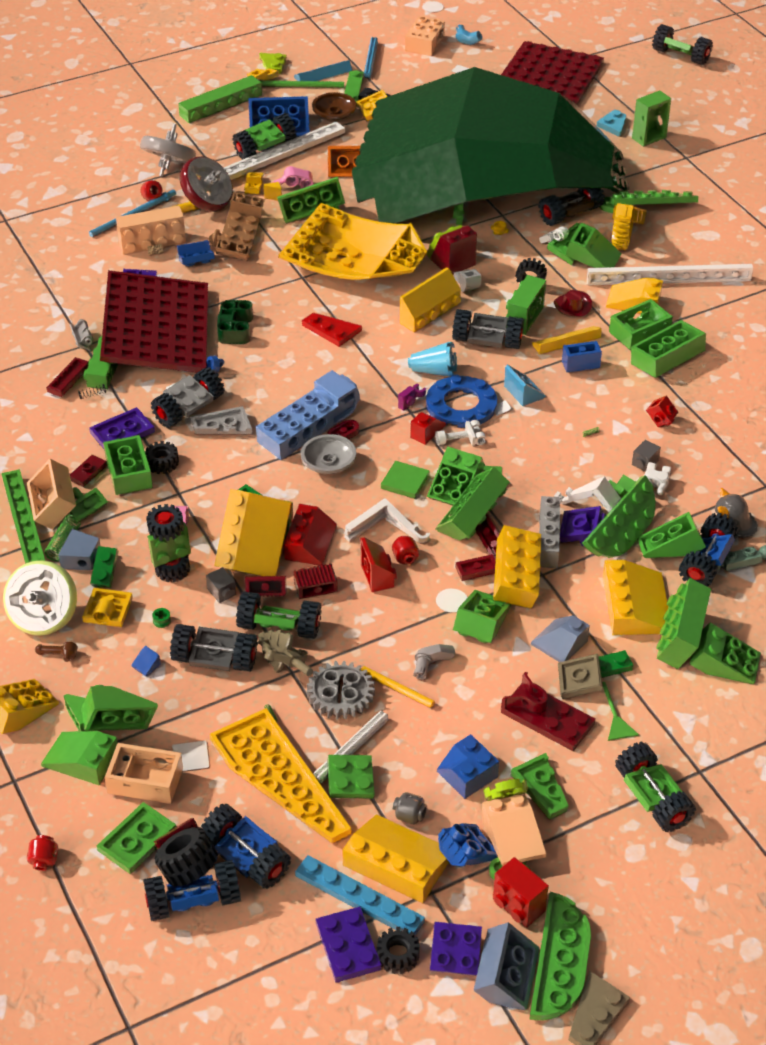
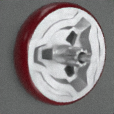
[180,156,233,212]

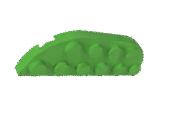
[610,190,699,205]
[582,475,655,558]
[530,892,591,1020]

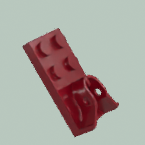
[501,672,596,751]

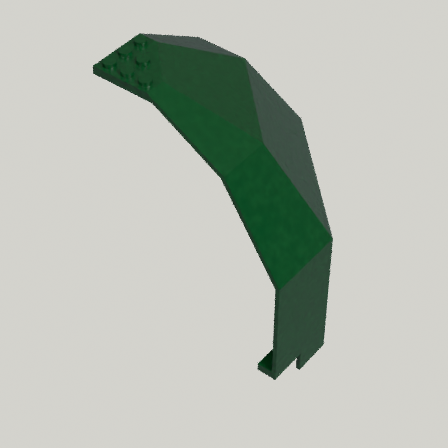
[352,67,629,224]

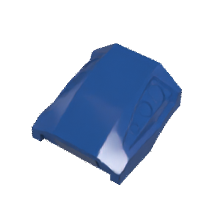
[438,823,498,866]

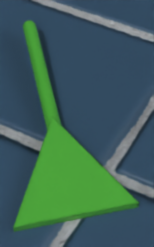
[602,682,639,741]

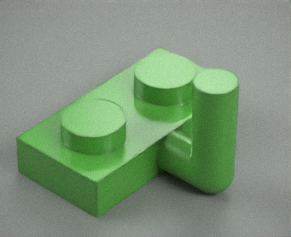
[69,487,108,523]

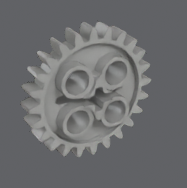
[307,661,375,719]

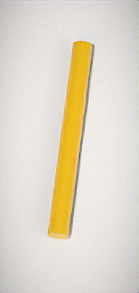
[361,666,435,708]

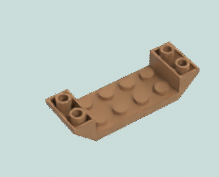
[215,192,265,261]

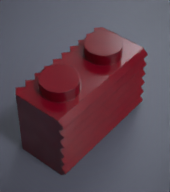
[293,564,338,599]
[245,576,287,597]

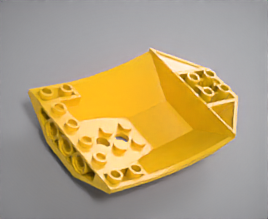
[278,203,427,280]

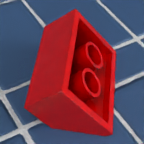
[284,504,337,566]

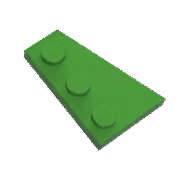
[510,753,569,820]

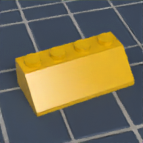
[400,267,461,333]

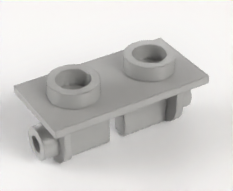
[69,319,93,351]

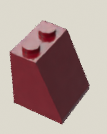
[430,225,477,275]

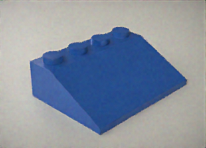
[249,96,310,138]

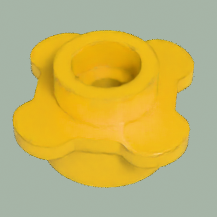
[491,221,509,235]

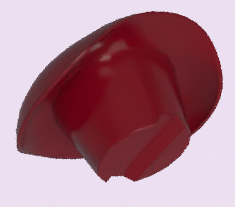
[554,290,592,317]

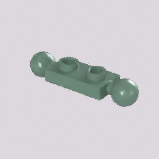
[717,545,766,571]

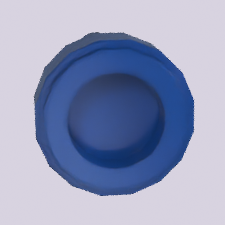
[206,356,225,373]

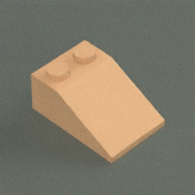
[482,794,546,866]

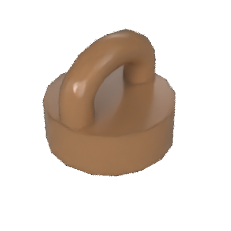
[209,229,222,247]

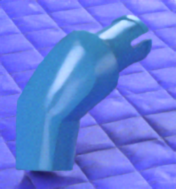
[456,24,483,45]

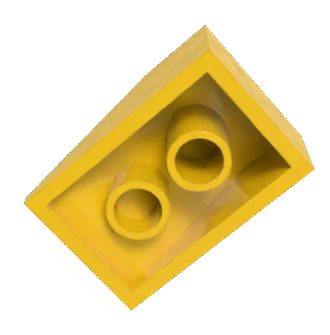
[606,278,663,314]

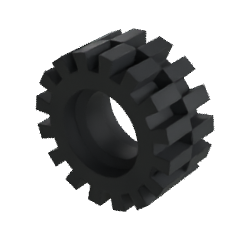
[516,258,547,285]
[145,441,179,474]
[377,927,420,974]

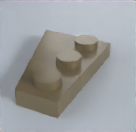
[568,971,630,1045]

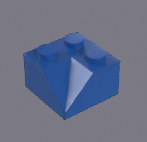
[437,734,499,799]

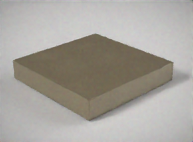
[558,654,603,699]

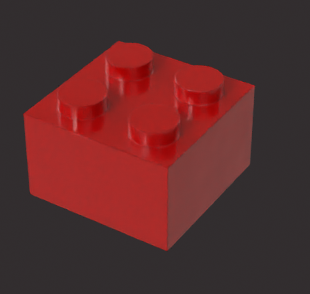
[493,857,549,928]

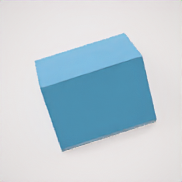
[504,364,546,406]

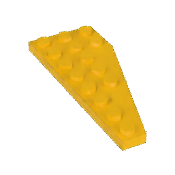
[210,708,352,843]

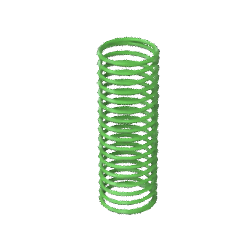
[44,515,81,561]

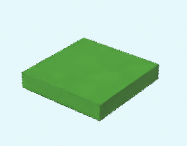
[381,460,430,499]

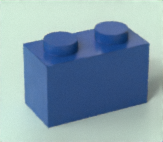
[562,341,602,373]

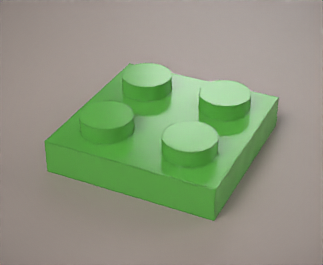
[327,755,374,798]

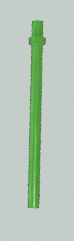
[258,79,344,88]

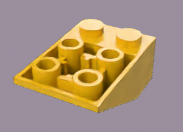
[0,679,59,734]

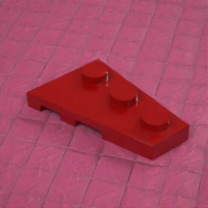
[302,312,362,347]

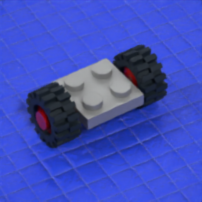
[151,367,225,428]

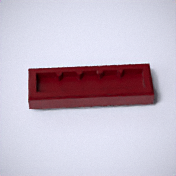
[46,357,89,397]

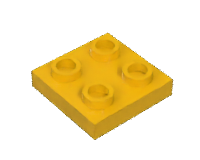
[82,588,133,627]

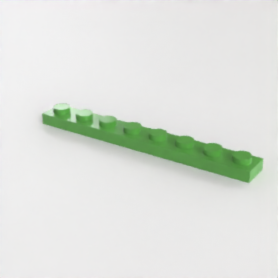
[1,469,45,564]

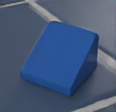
[131,646,161,677]

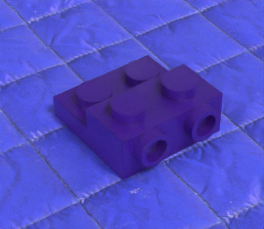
[559,506,606,546]

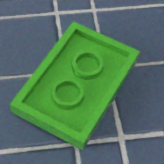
[96,802,176,874]

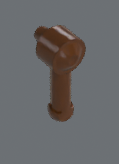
[35,642,78,662]

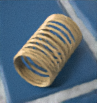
[147,244,164,256]

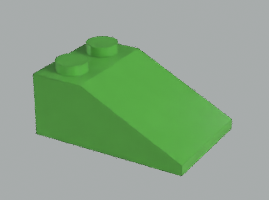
[638,512,706,558]
[453,590,511,643]
[81,685,158,731]
[41,731,118,785]

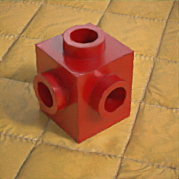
[646,395,679,427]

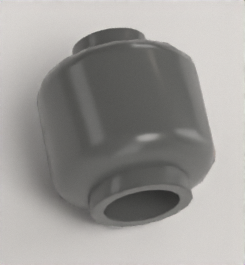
[392,792,427,825]

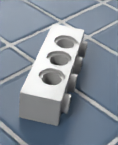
[539,496,560,568]

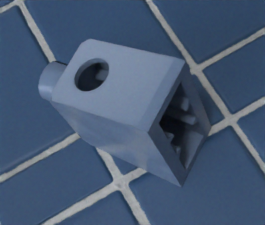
[58,529,101,570]

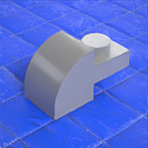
[454,269,481,292]

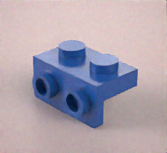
[177,240,215,266]

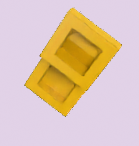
[247,68,279,80]
[244,172,263,194]

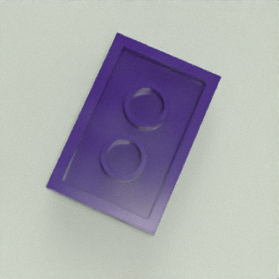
[89,407,155,449]
[315,907,381,983]

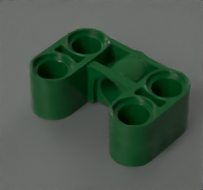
[217,300,254,344]

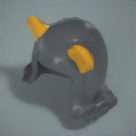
[715,488,757,538]

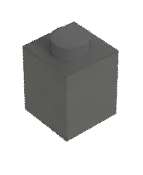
[632,440,661,472]
[206,567,236,603]

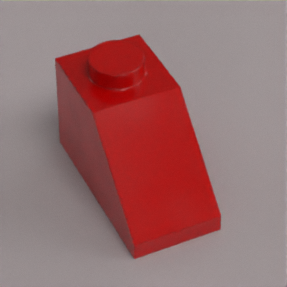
[410,412,446,445]

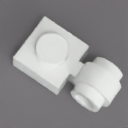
[539,226,569,244]

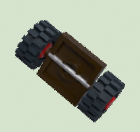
[538,188,605,226]

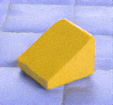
[264,182,282,200]

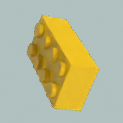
[493,525,541,609]

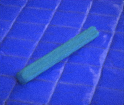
[364,37,378,78]

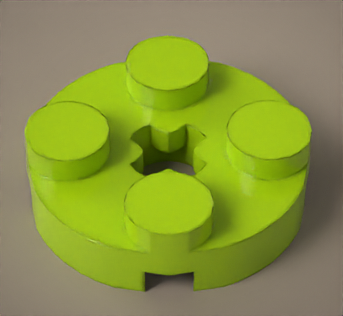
[483,779,529,801]

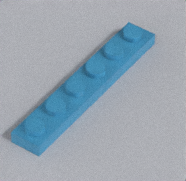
[295,855,425,935]

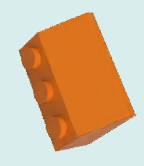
[328,146,361,177]

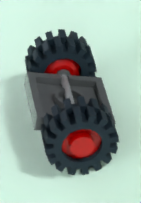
[452,309,524,349]
[170,624,258,672]

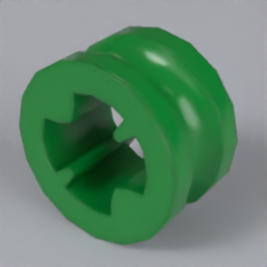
[152,608,171,628]

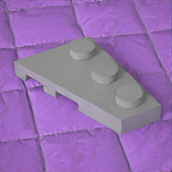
[191,406,253,434]

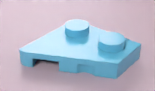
[596,109,626,137]

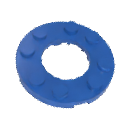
[426,375,497,428]

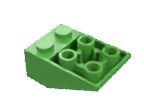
[565,223,622,268]
[427,446,485,505]
[690,622,761,684]

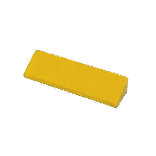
[532,326,602,355]

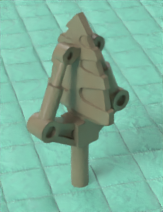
[258,630,313,676]

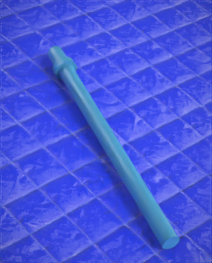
[89,189,176,237]

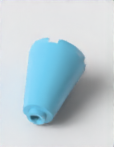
[408,342,457,377]

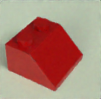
[360,537,397,592]

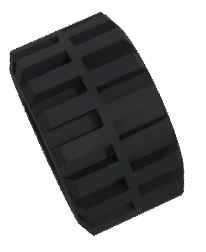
[154,827,218,887]

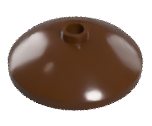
[312,92,356,120]

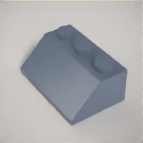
[473,922,540,1010]

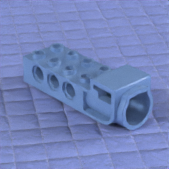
[256,370,360,460]

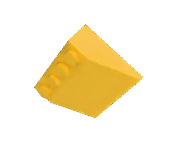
[214,489,292,576]
[603,560,668,635]
[343,814,449,903]

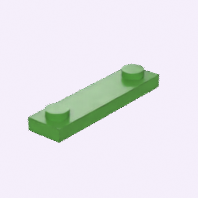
[344,70,364,107]

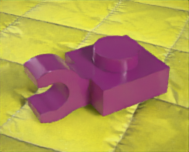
[398,383,426,411]

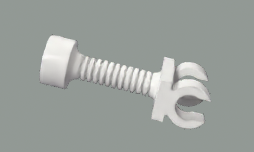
[435,420,486,446]

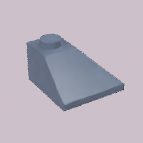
[531,615,590,662]

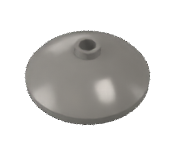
[301,434,356,474]

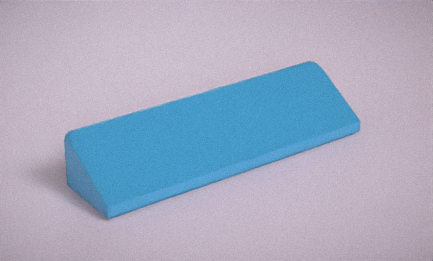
[294,60,352,81]

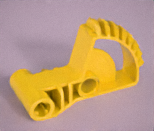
[612,203,646,251]

